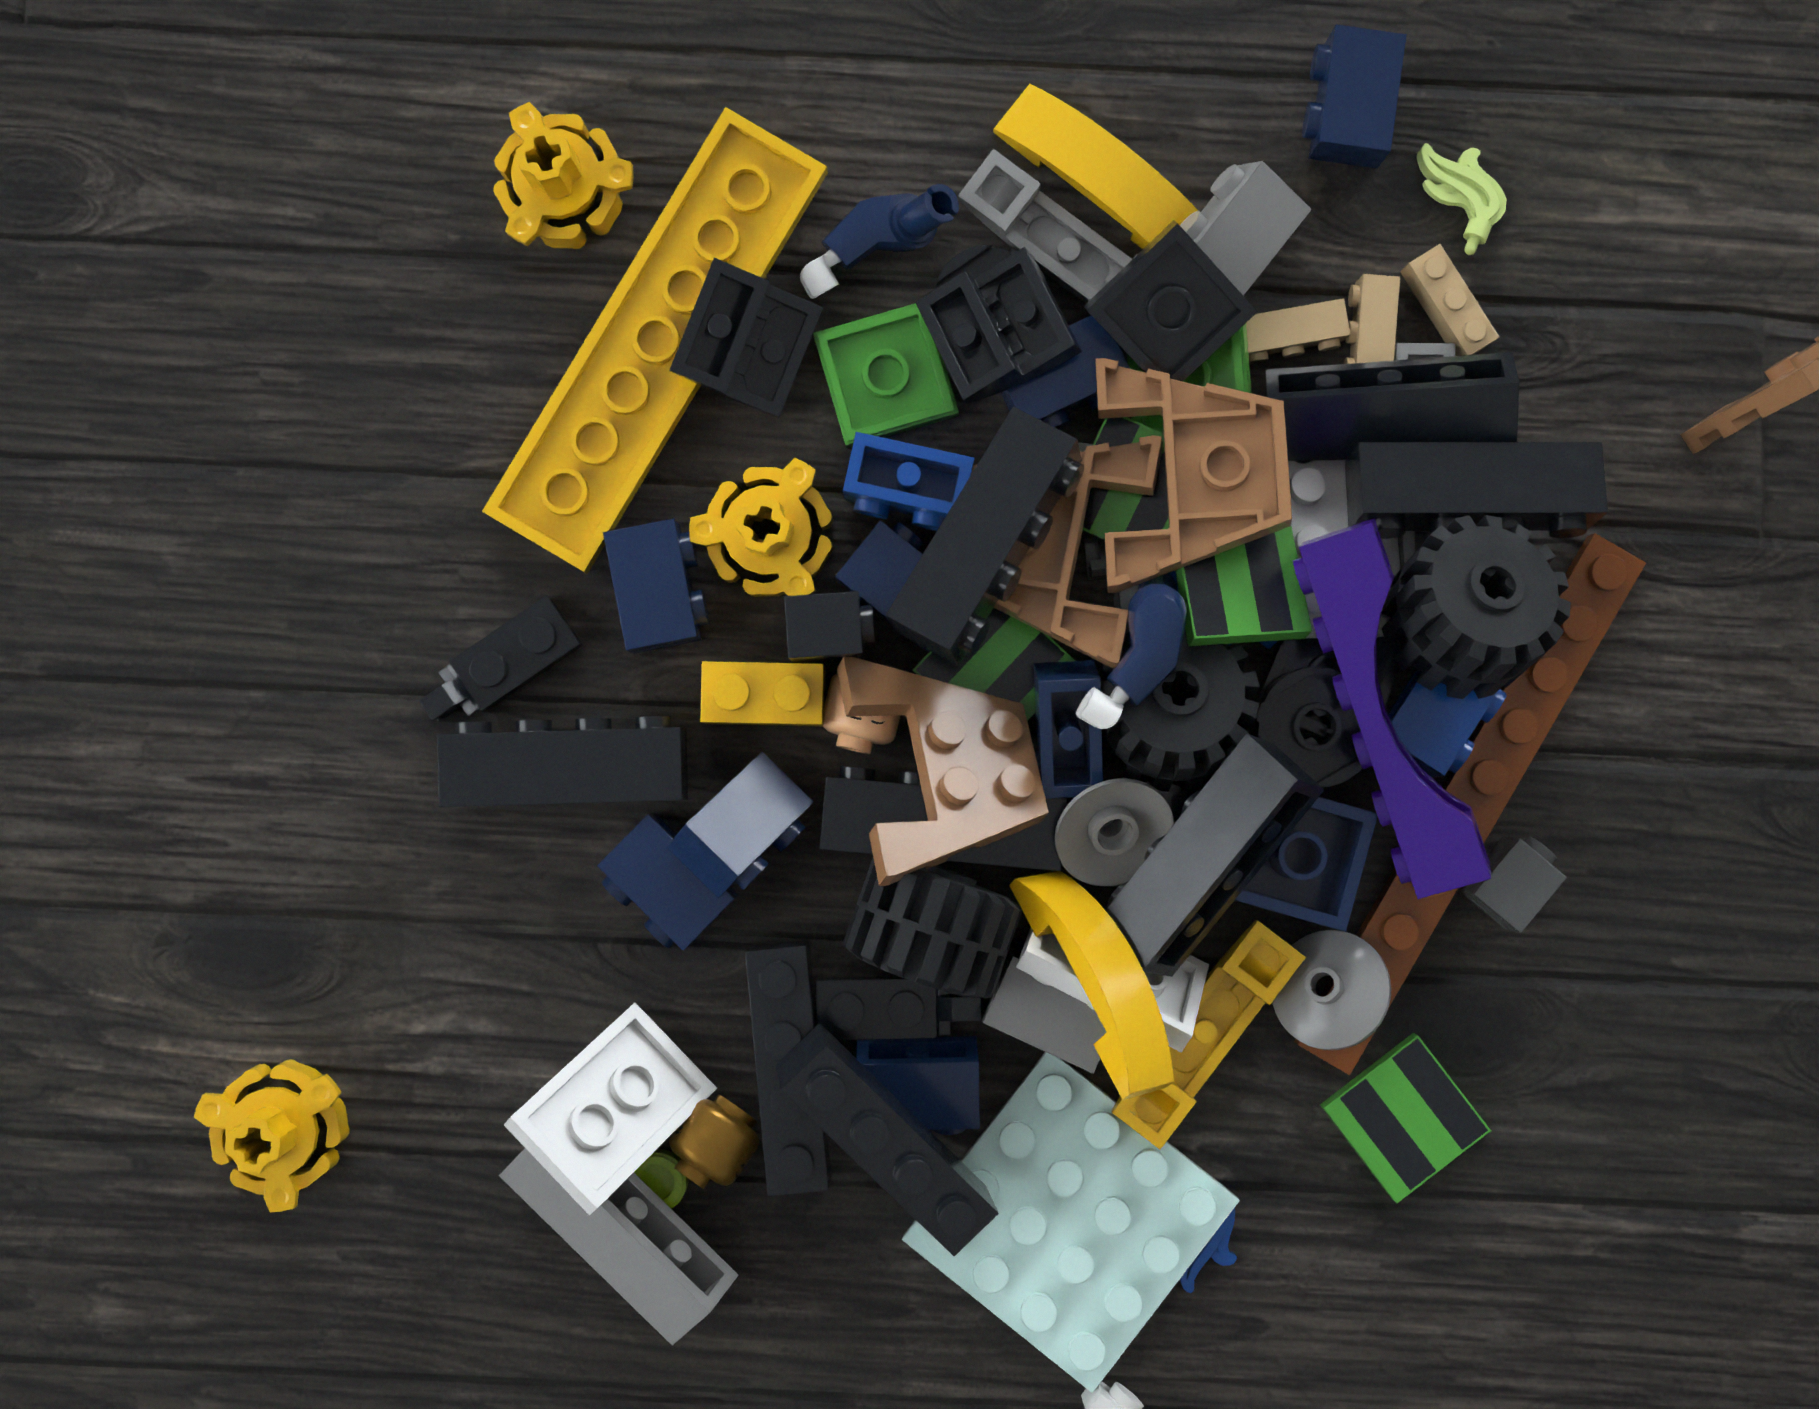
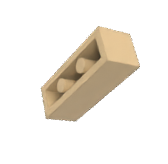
[1400,244,1499,356]
[1344,274,1400,364]
[1246,298,1351,364]

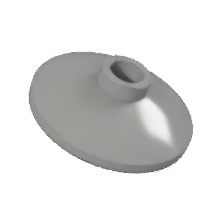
[1055,778,1174,887]
[1272,930,1391,1050]

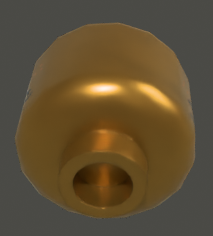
[669,1094,759,1189]

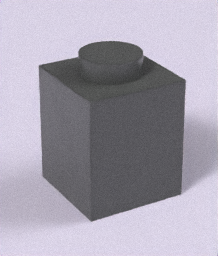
[1458,836,1567,933]

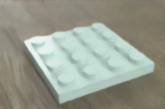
[902,1052,1240,1393]

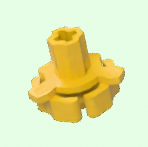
[494,102,634,249]
[689,458,833,597]
[194,1059,350,1212]

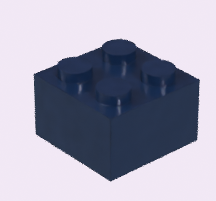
[1235,797,1378,932]

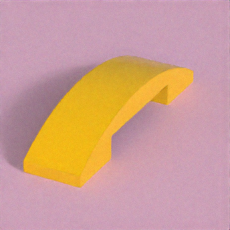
[993,84,1198,249]
[1009,871,1174,1100]
[1111,920,1306,1150]

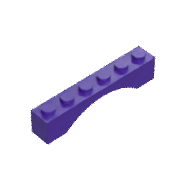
[1293,518,1491,899]

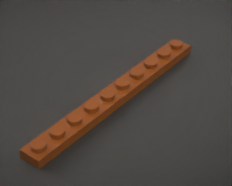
[1294,533,1646,1075]

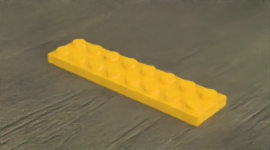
[482,107,828,574]

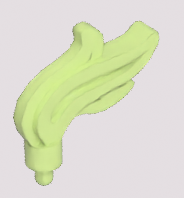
[1417,143,1507,255]

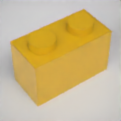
[700,661,826,726]

